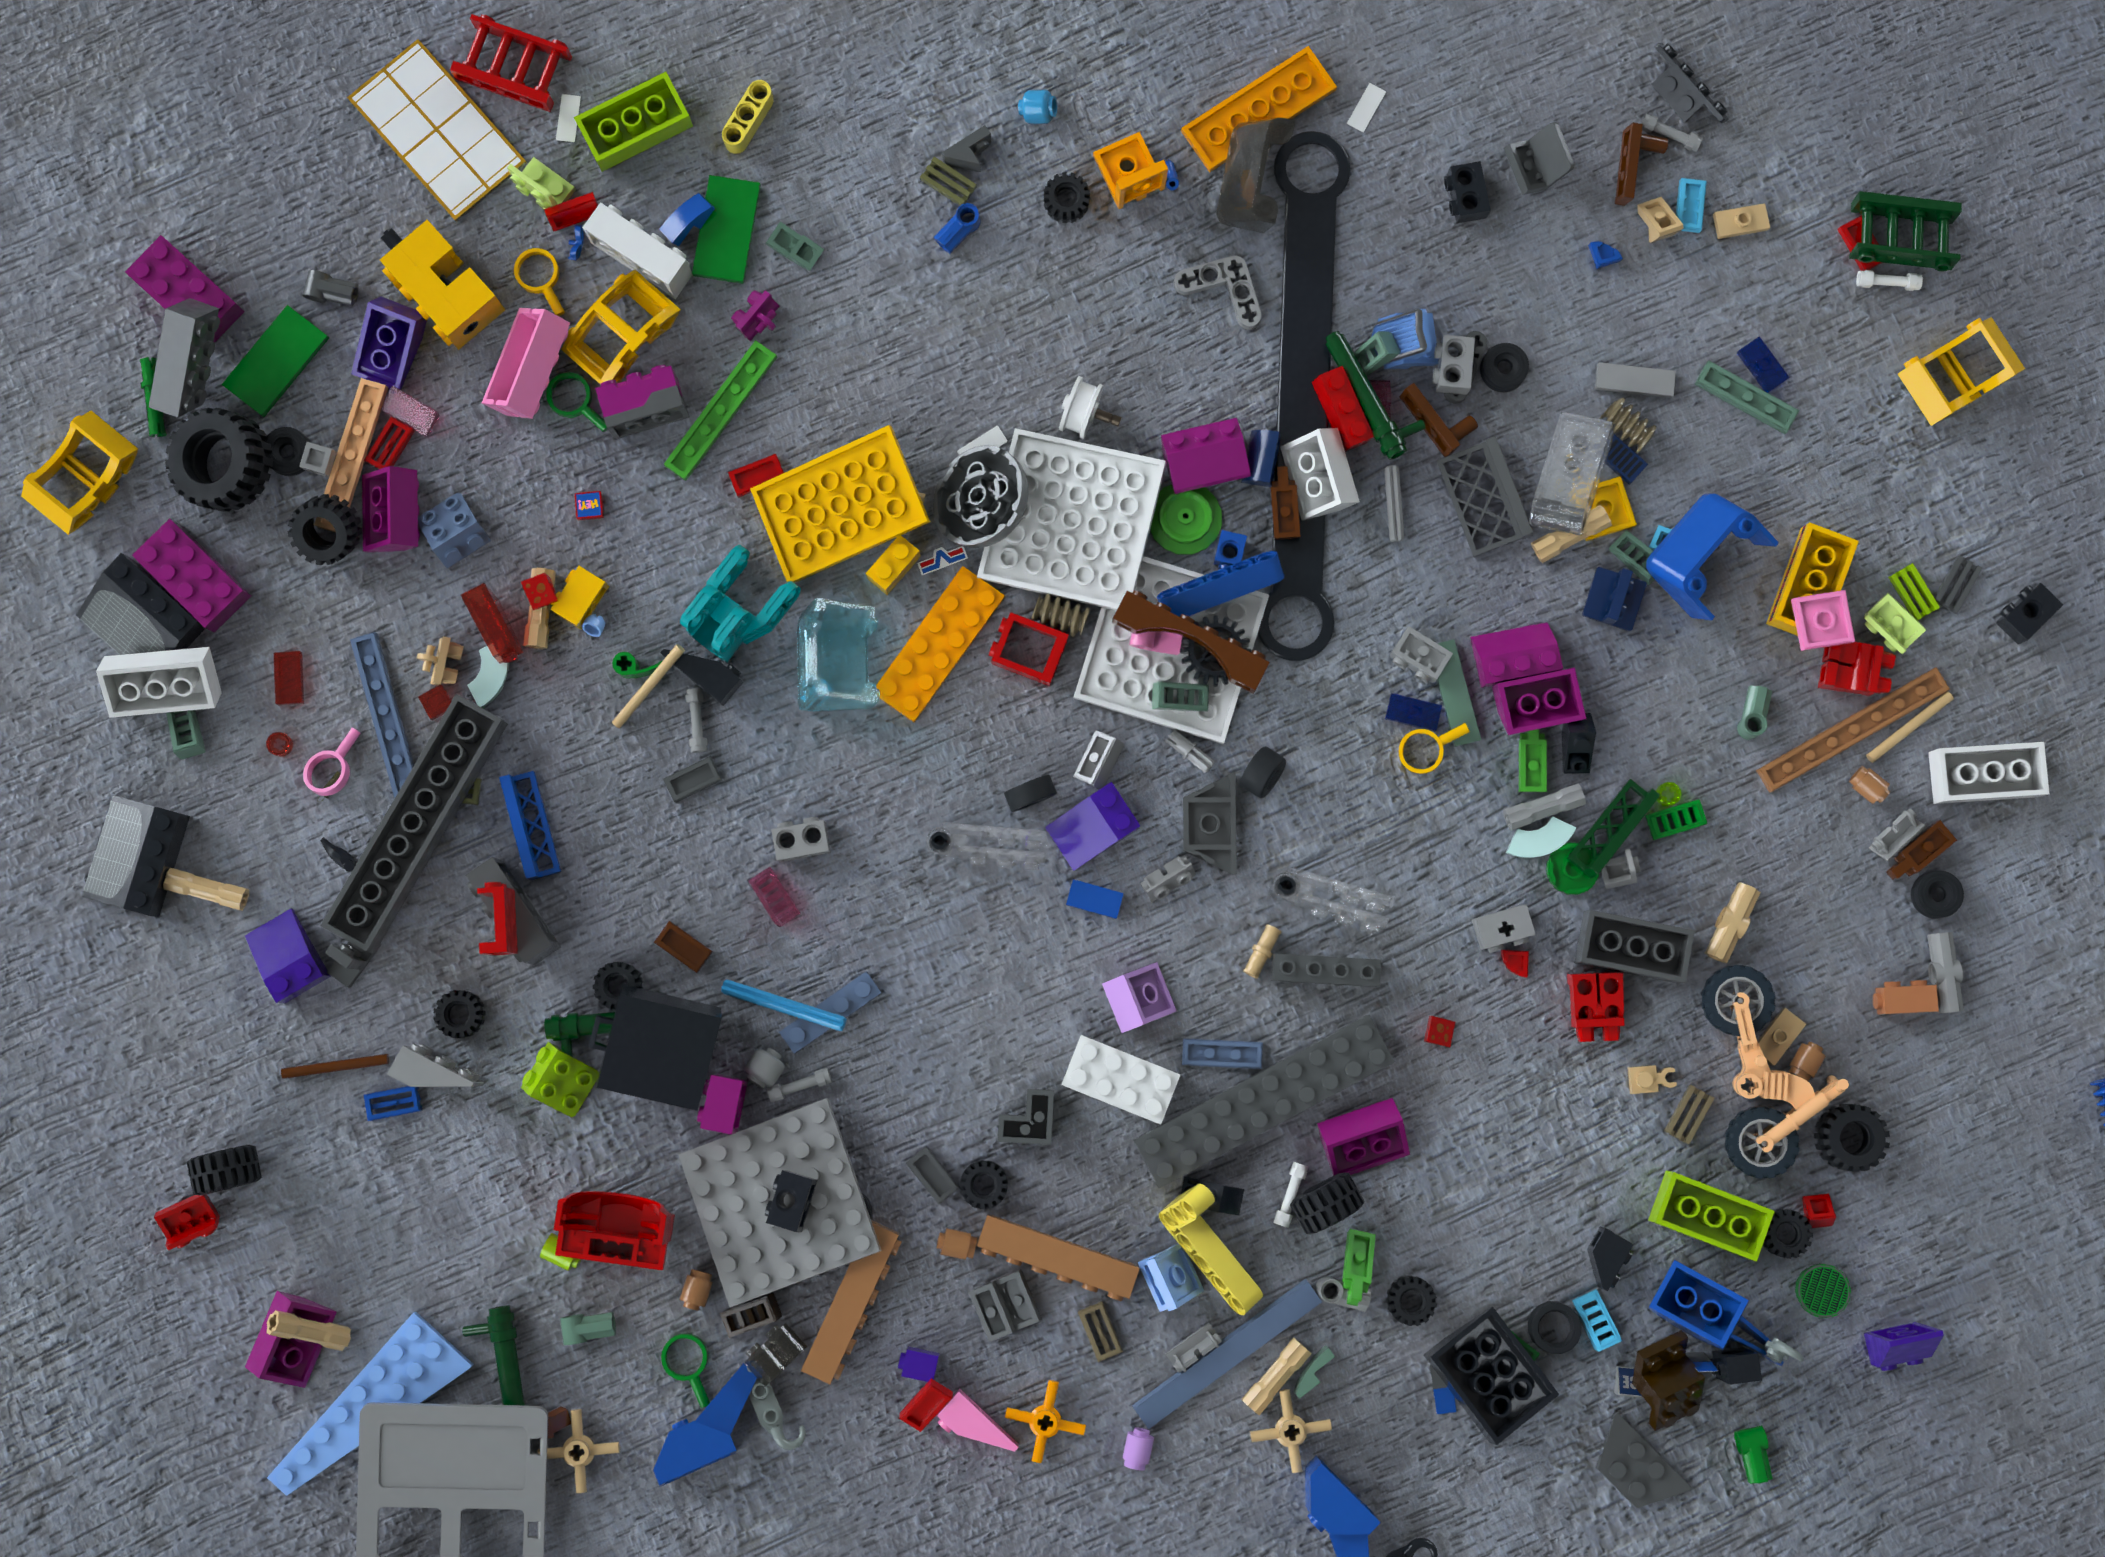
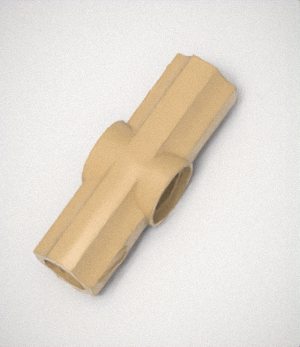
[1705,882,1761,963]

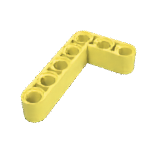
[1159,1184,1263,1315]

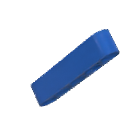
[1157,551,1284,617]

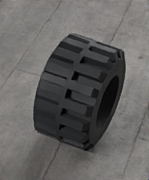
[287,494,362,565]
[1814,1104,1890,1172]
[187,1145,262,1195]
[1290,1173,1364,1234]

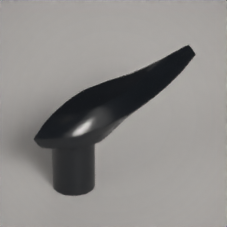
[320,837,357,872]

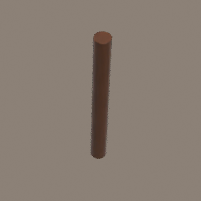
[281,1054,389,1079]

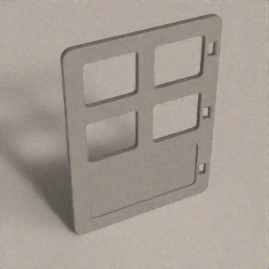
[356,1402,548,1557]

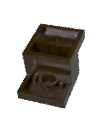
[1632,1330,1705,1431]

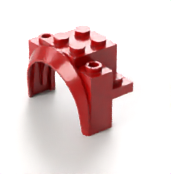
[553,1191,675,1270]

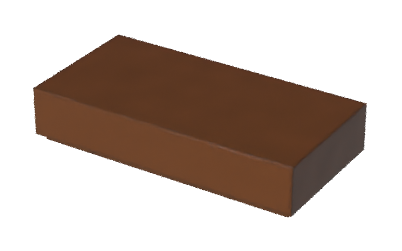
[654,921,713,973]

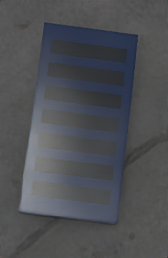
[1591,430,1648,485]

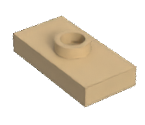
[1713,203,1770,239]
[1758,1008,1806,1066]

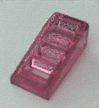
[748,867,801,927]

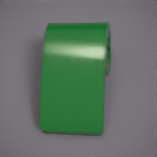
[612,652,662,679]

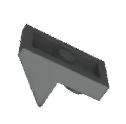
[942,125,991,172]

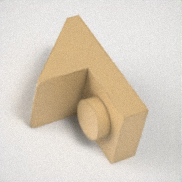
[1638,197,1684,243]

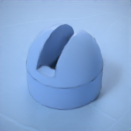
[582,614,605,637]

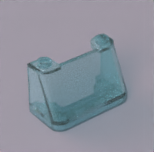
[797,598,880,712]

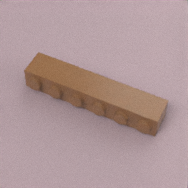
[977,1214,1140,1301]
[801,1220,902,1384]

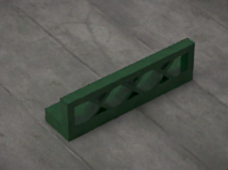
[1566,779,1661,878]

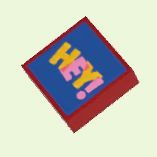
[575,491,604,521]

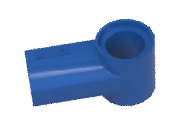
[934,203,981,254]

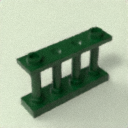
[1849,191,1962,272]

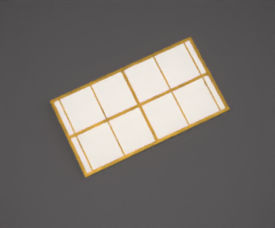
[347,39,527,222]

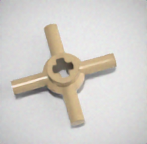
[1250,1389,1332,1473]
[537,1409,620,1493]

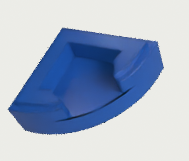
[1588,241,1623,269]

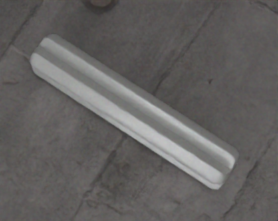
[1384,465,1404,542]

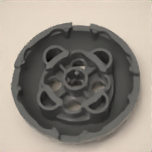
[933,445,1029,548]

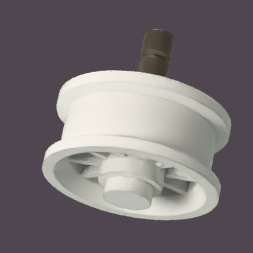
[1059,376,1122,439]

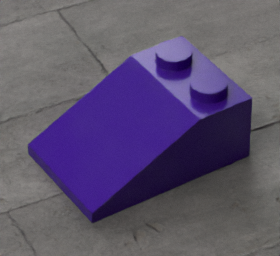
[351,296,427,393]
[1045,782,1140,871]
[245,908,331,1004]
[1864,1322,1944,1371]

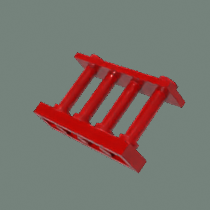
[450,14,572,112]

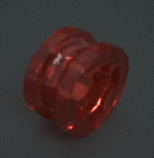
[266,732,293,757]

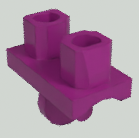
[731,290,780,341]

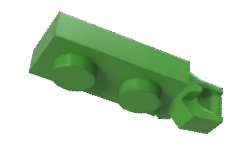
[1519,729,1547,792]
[1342,1229,1376,1306]

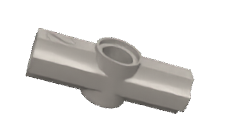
[1927,932,1964,1014]

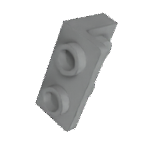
[1389,626,1453,683]

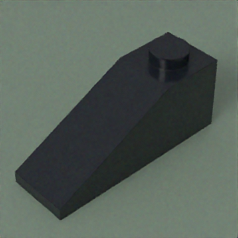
[660,649,743,706]

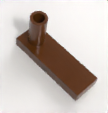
[1615,122,1668,206]
[1399,383,1478,457]

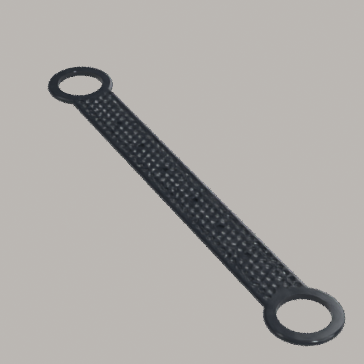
[1258,131,1351,661]

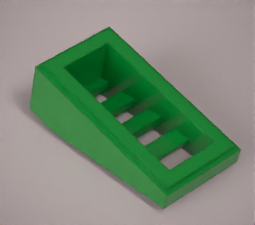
[1645,799,1707,840]

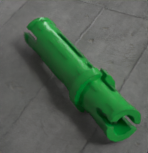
[140,357,167,437]

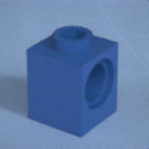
[1213,530,1247,569]

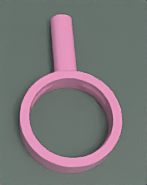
[303,728,361,796]

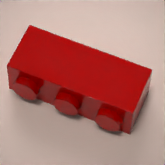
[1312,365,1374,452]

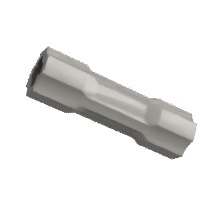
[1503,783,1586,831]

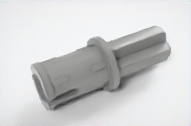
[1165,729,1214,773]

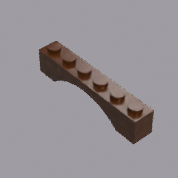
[1112,590,1270,694]

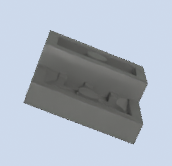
[969,1269,1042,1342]

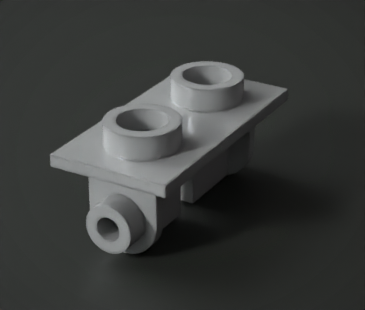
[1869,809,1925,861]
[1140,855,1196,902]
[1165,1322,1222,1373]

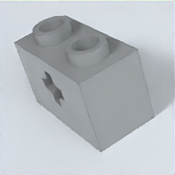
[1472,904,1536,953]

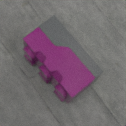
[595,365,689,440]

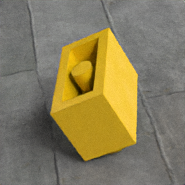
[865,536,921,595]
[550,566,609,630]

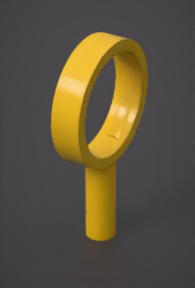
[514,248,565,317]
[1399,723,1470,774]

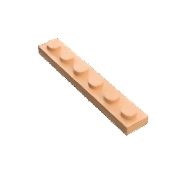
[314,378,388,533]

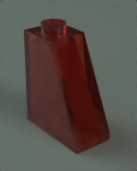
[461,583,523,664]

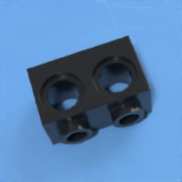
[1444,161,1491,224]

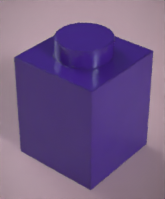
[898,1346,940,1382]

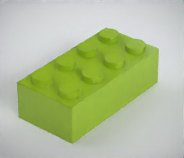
[574,72,693,172]
[1648,1171,1774,1262]

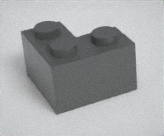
[998,1089,1054,1145]

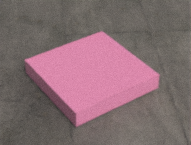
[1791,590,1855,651]

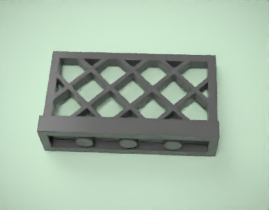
[1437,436,1533,557]

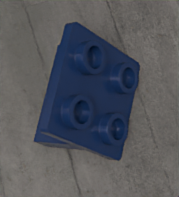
[1582,567,1647,631]

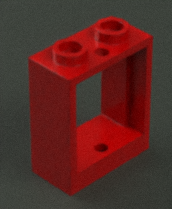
[988,612,1069,686]

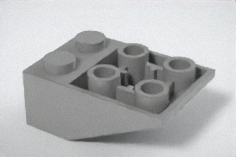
[387,1043,485,1087]

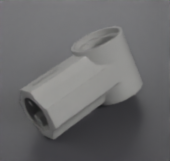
[1315,1276,1371,1312]

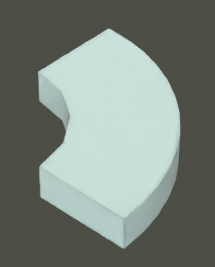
[467,638,509,708]
[1506,816,1576,858]

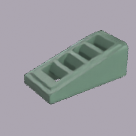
[1354,331,1400,376]
[1609,530,1655,586]
[1152,682,1209,712]
[166,710,205,759]

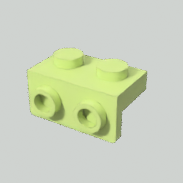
[1864,593,1926,654]

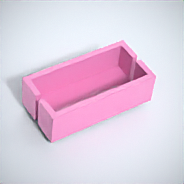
[482,308,570,419]

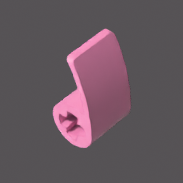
[1129,632,1183,655]

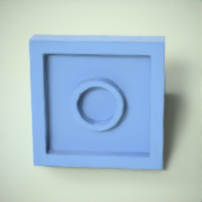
[1138,1243,1204,1312]

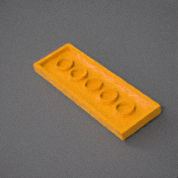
[1181,46,1337,173]
[871,566,1005,723]

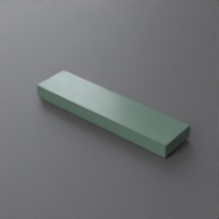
[1695,360,1800,434]
[1437,639,1481,747]

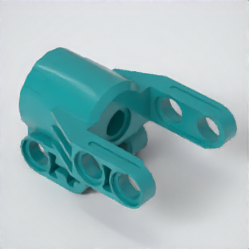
[680,545,801,663]

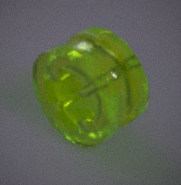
[1656,782,1681,807]

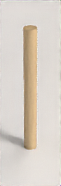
[612,644,685,728]
[1866,691,1954,763]

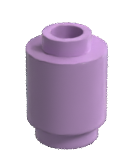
[1123,1427,1154,1470]

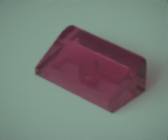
[381,385,440,437]

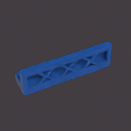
[499,771,561,880]

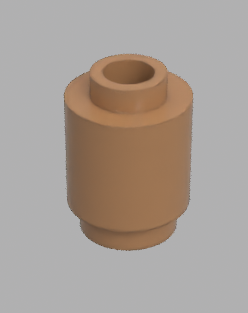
[1849,766,1890,804]
[1788,1041,1826,1082]
[936,1228,977,1260]
[679,1269,713,1311]

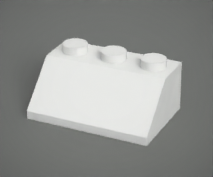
[1280,428,1360,520]

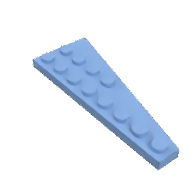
[267,1312,474,1496]

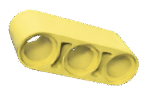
[722,80,774,154]

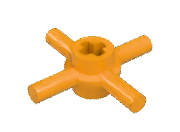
[1005,1380,1086,1463]

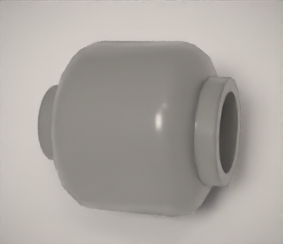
[745,1048,784,1089]

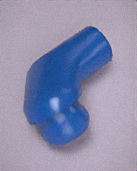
[1158,159,1179,190]

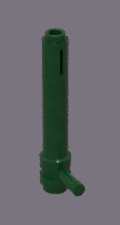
[1325,331,1426,460]
[544,1012,615,1057]
[462,1305,525,1406]

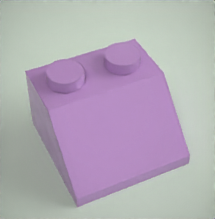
[1102,962,1176,1033]

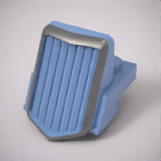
[1370,309,1438,369]

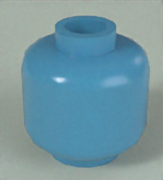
[1018,89,1057,124]

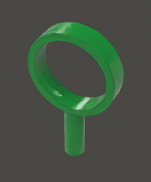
[546,372,608,432]
[661,1333,710,1408]

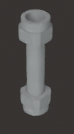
[1641,114,1703,152]
[685,688,708,753]
[767,1068,832,1103]

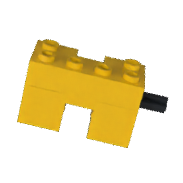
[380,220,505,350]

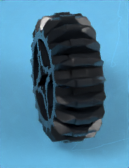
[1180,615,1251,687]

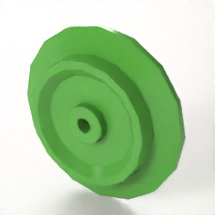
[1150,484,1222,555]

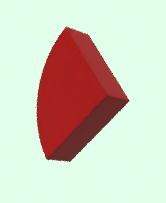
[1501,950,1529,978]

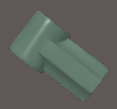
[1737,685,1772,740]
[560,1312,616,1345]

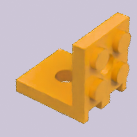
[1093,132,1168,209]

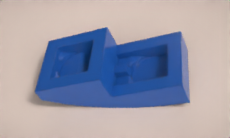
[659,193,715,246]

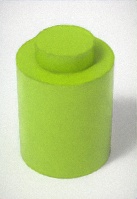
[540,1233,582,1271]

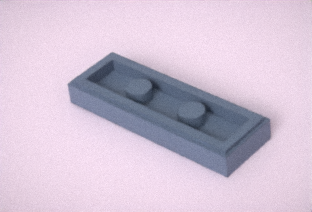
[1182,1039,1263,1069]

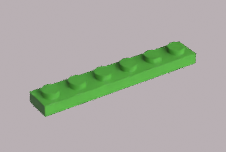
[664,340,777,481]

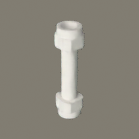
[1856,270,1923,291]
[1273,1162,1308,1228]

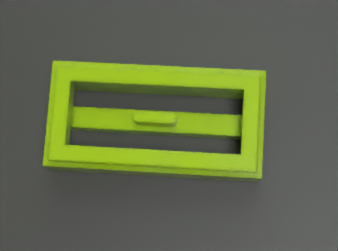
[1888,563,1940,620]

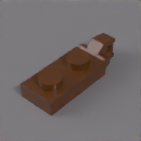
[1271,466,1301,540]
[1886,820,1957,880]

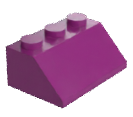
[1161,418,1251,494]
[362,466,420,552]
[1470,622,1563,688]
[1492,667,1586,735]
[1317,1098,1410,1176]
[245,1291,337,1388]

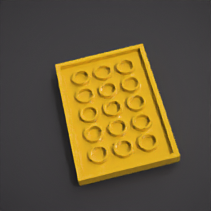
[750,425,930,583]

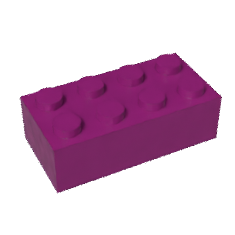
[125,235,245,342]
[132,518,252,633]

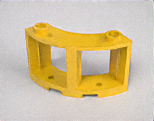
[561,270,681,384]
[1898,317,2025,426]
[21,411,138,535]

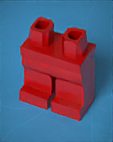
[1818,642,1896,696]
[1567,972,1625,1042]

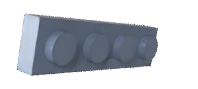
[779,971,882,1054]

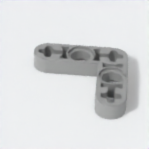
[1174,256,1261,330]

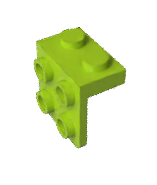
[521,1042,599,1117]

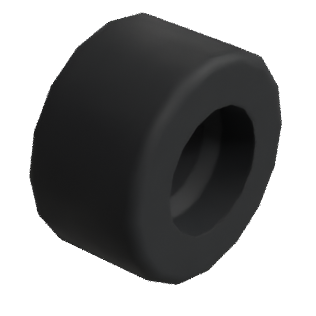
[1240,746,1286,798]

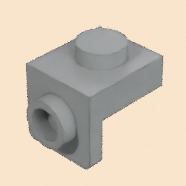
[1601,849,1641,889]

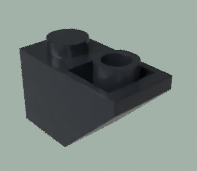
[1562,713,1596,774]
[1181,1176,1244,1216]
[1587,1226,1634,1291]

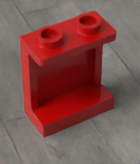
[477,882,518,956]

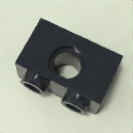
[1995,583,2063,644]
[765,1170,818,1232]
[1710,1347,1762,1385]

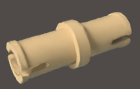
[1243,924,1281,979]

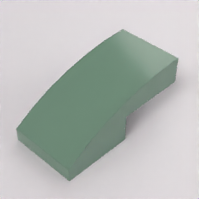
[765,221,824,271]
[1294,1345,1335,1399]

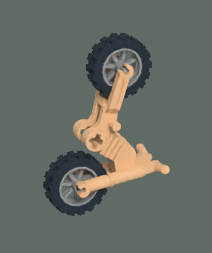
[1701,965,1849,1179]

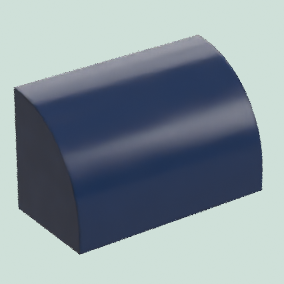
[1241,430,1281,487]

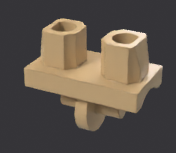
[417,636,463,686]

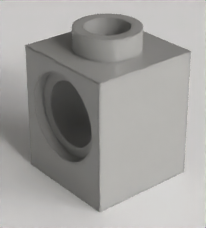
[299,442,337,478]

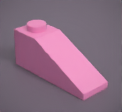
[937,1388,1019,1452]

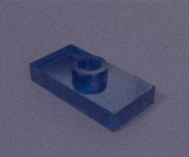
[1737,336,1790,393]
[1385,693,1442,732]

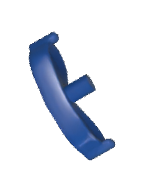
[568,224,584,261]

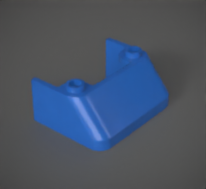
[1646,493,1779,621]

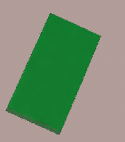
[692,175,761,284]
[221,305,329,417]

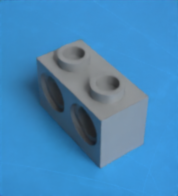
[1432,335,1475,395]
[771,817,831,862]

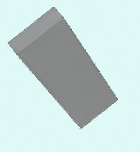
[1595,362,1676,398]

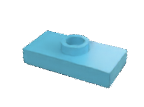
[1676,178,1707,233]

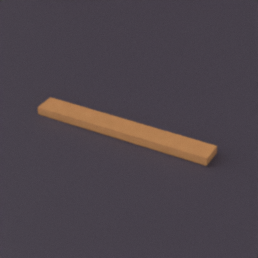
[1756,667,1950,793]

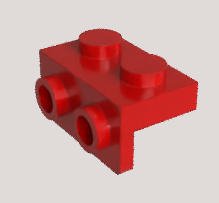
[154,1194,220,1250]

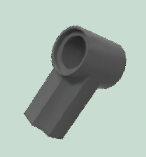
[302,270,358,306]

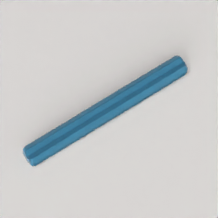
[721,979,846,1031]

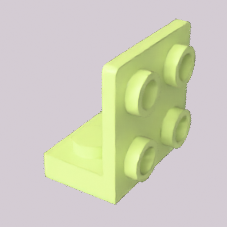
[507,157,576,209]

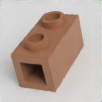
[1873,980,1939,1014]

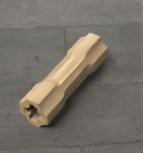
[1531,505,1612,563]
[523,568,556,649]
[163,868,249,911]
[267,1310,351,1351]
[1242,1338,1312,1415]

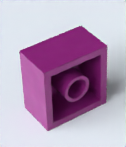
[697,1074,748,1135]

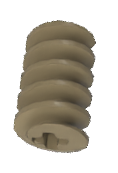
[1598,397,1657,454]
[1031,593,1090,637]

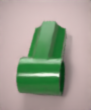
[1734,1425,1773,1484]

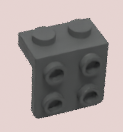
[1504,122,1574,195]

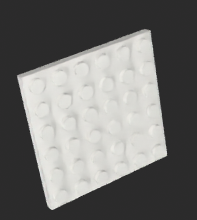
[977,428,1167,610]
[1073,556,1269,744]

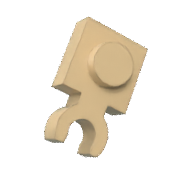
[1627,1065,1677,1094]

